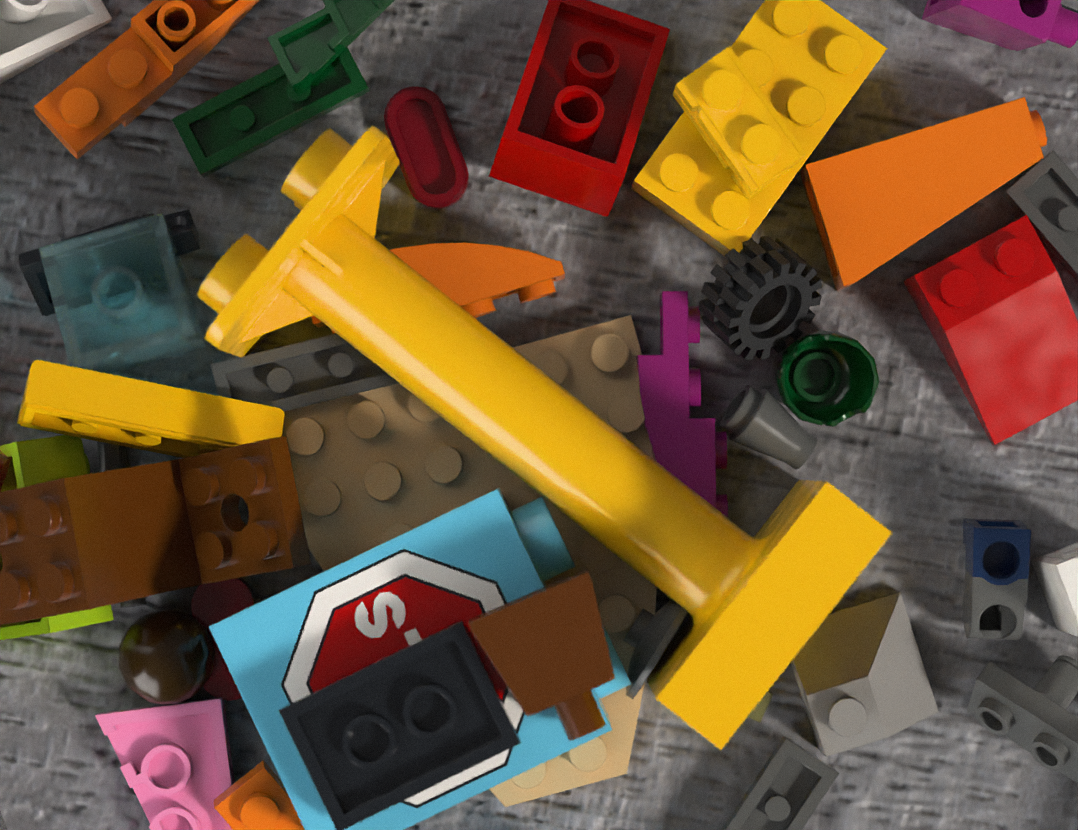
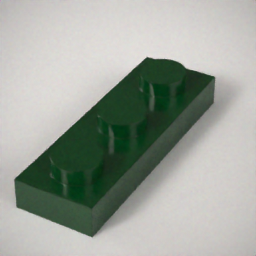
[172,47,370,177]

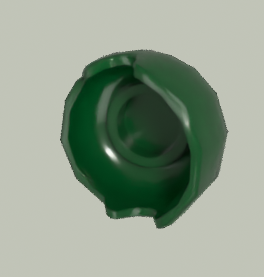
[775,330,879,427]

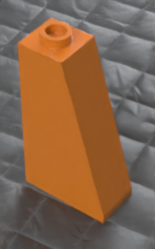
[800,97,1047,290]

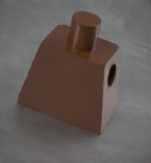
[469,569,615,741]

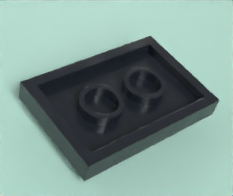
[279,620,521,830]

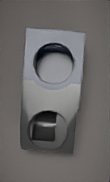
[963,518,1031,640]

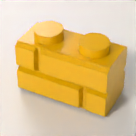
[672,46,807,199]

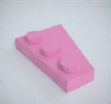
[95,697,235,830]

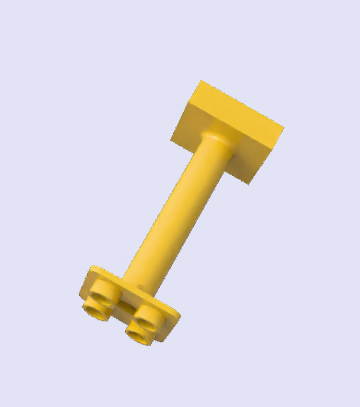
[197,126,892,750]

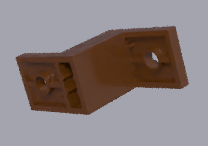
[0,436,311,625]

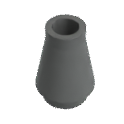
[720,385,817,470]

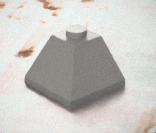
[790,592,938,757]

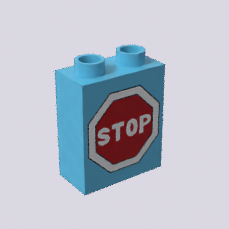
[209,488,631,830]

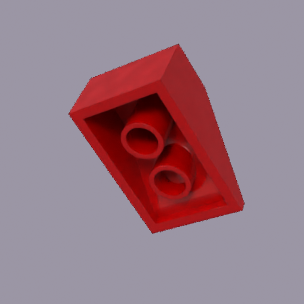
[489,0,670,217]
[903,215,1078,445]

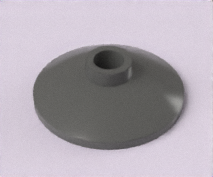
[623,599,688,699]

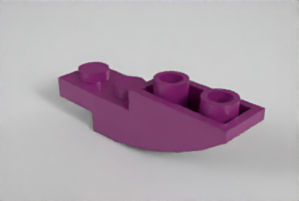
[636,291,728,518]

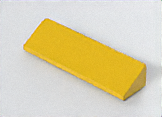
[17,360,285,458]

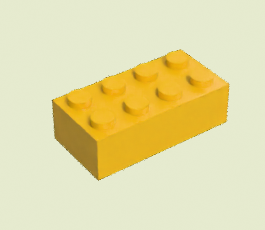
[631,0,888,257]

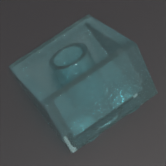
[39,213,206,374]

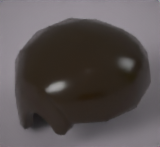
[119,609,215,705]

